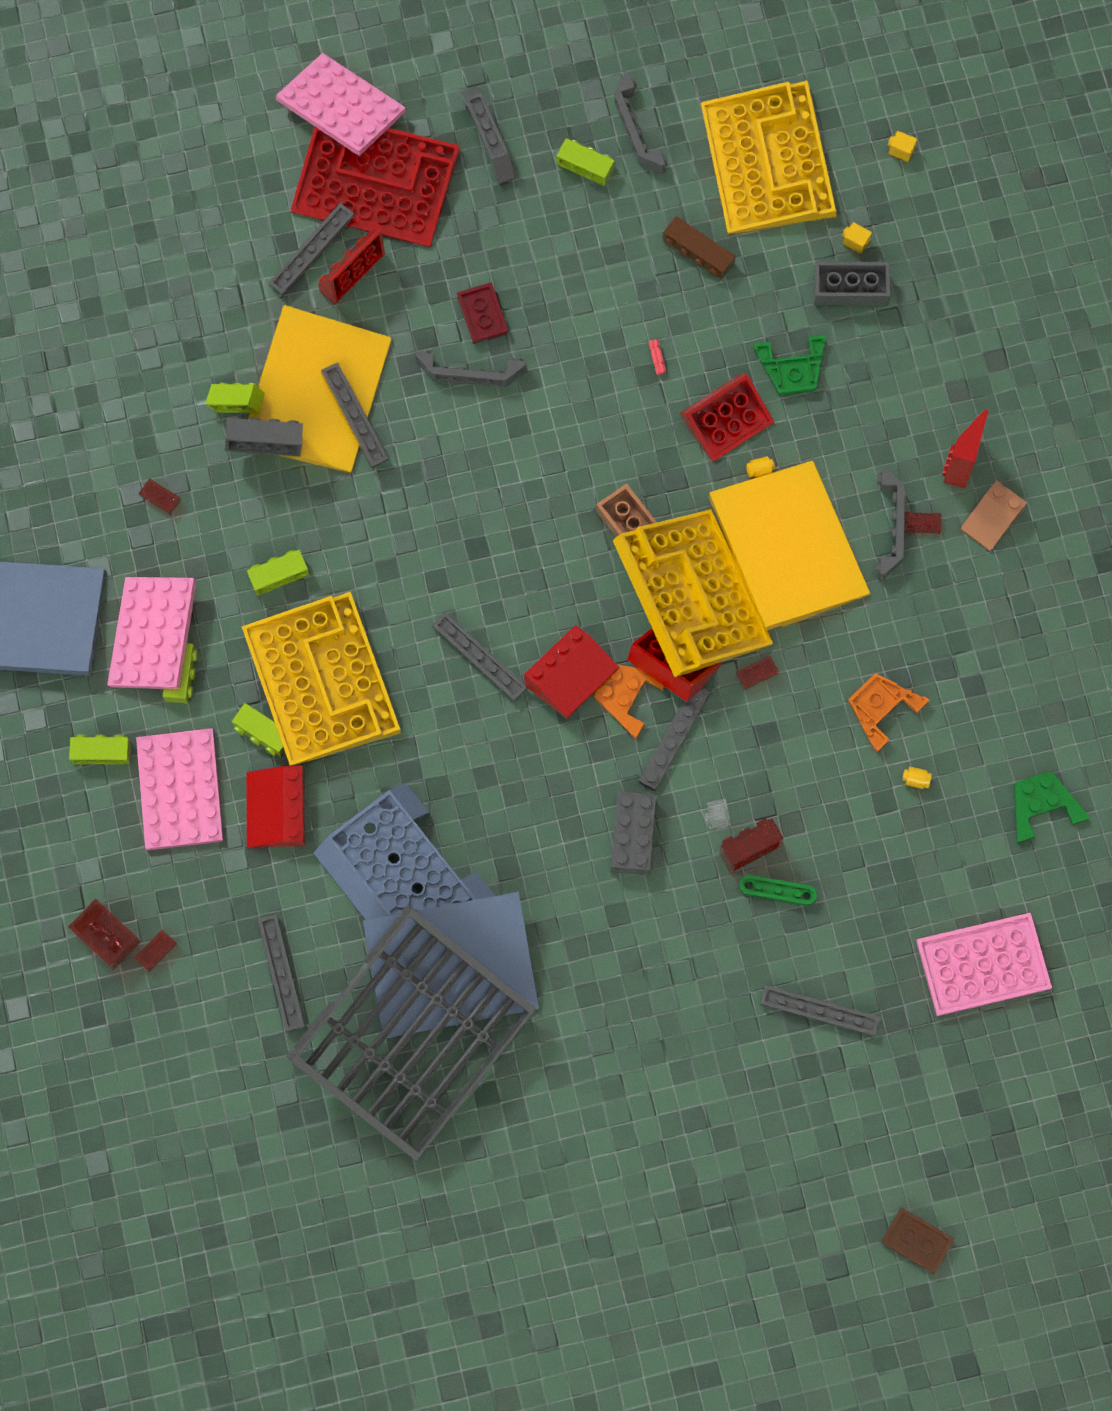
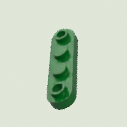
[739,875,817,906]

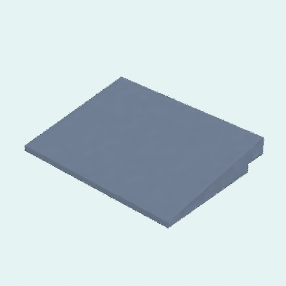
[0,562,105,676]
[362,892,539,1039]

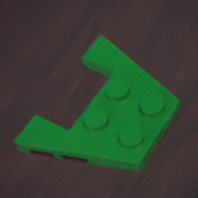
[753,335,825,396]
[1014,771,1089,844]

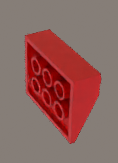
[318,229,385,305]
[680,374,774,461]
[942,409,989,488]
[524,625,619,719]
[627,628,724,702]
[246,765,305,848]

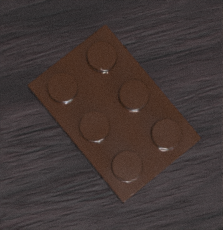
[881,1207,954,1274]

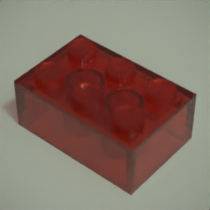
[719,818,784,874]
[68,898,141,970]

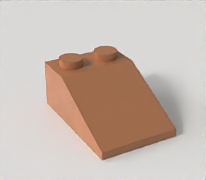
[960,481,1027,551]

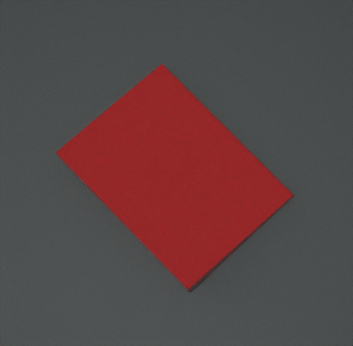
[290,127,461,247]

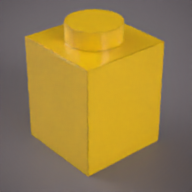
[887,130,917,162]
[842,222,872,254]

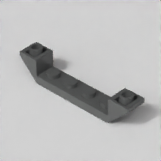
[614,72,667,174]
[459,86,516,185]
[415,350,527,387]
[875,467,905,580]

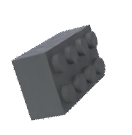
[814,262,890,305]
[225,416,303,457]
[611,791,656,875]

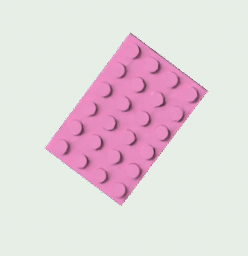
[276,53,406,156]
[107,577,197,689]
[136,728,223,851]
[916,913,1052,1017]

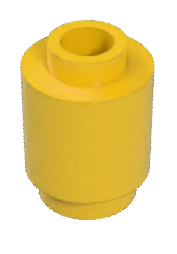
[746,456,775,478]
[902,766,932,789]

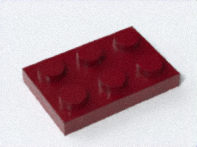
[457,282,508,344]

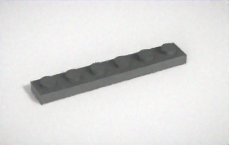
[268,203,355,296]
[321,363,389,469]
[432,612,528,702]
[638,688,710,791]
[257,914,305,1033]
[760,985,880,1037]

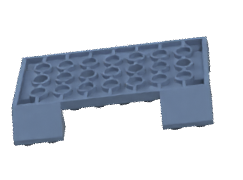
[314,783,496,920]

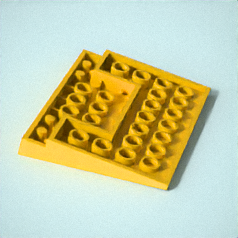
[701,81,837,235]
[248,305,392,473]
[709,461,870,631]
[613,509,773,677]
[242,592,401,766]

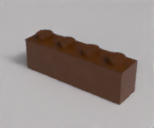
[663,216,736,280]

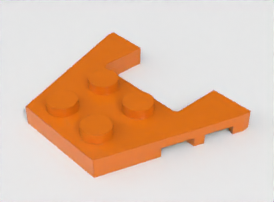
[594,665,665,739]
[848,673,929,753]

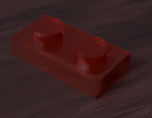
[139,478,181,514]
[904,512,941,534]
[736,656,779,690]
[135,930,177,972]

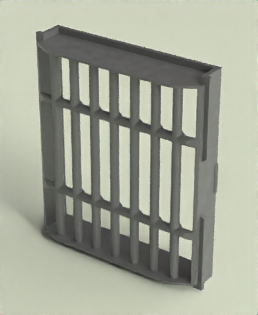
[286,905,536,1161]

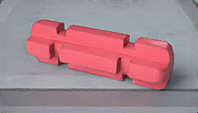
[649,339,666,375]

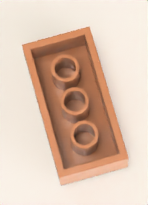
[596,483,657,537]

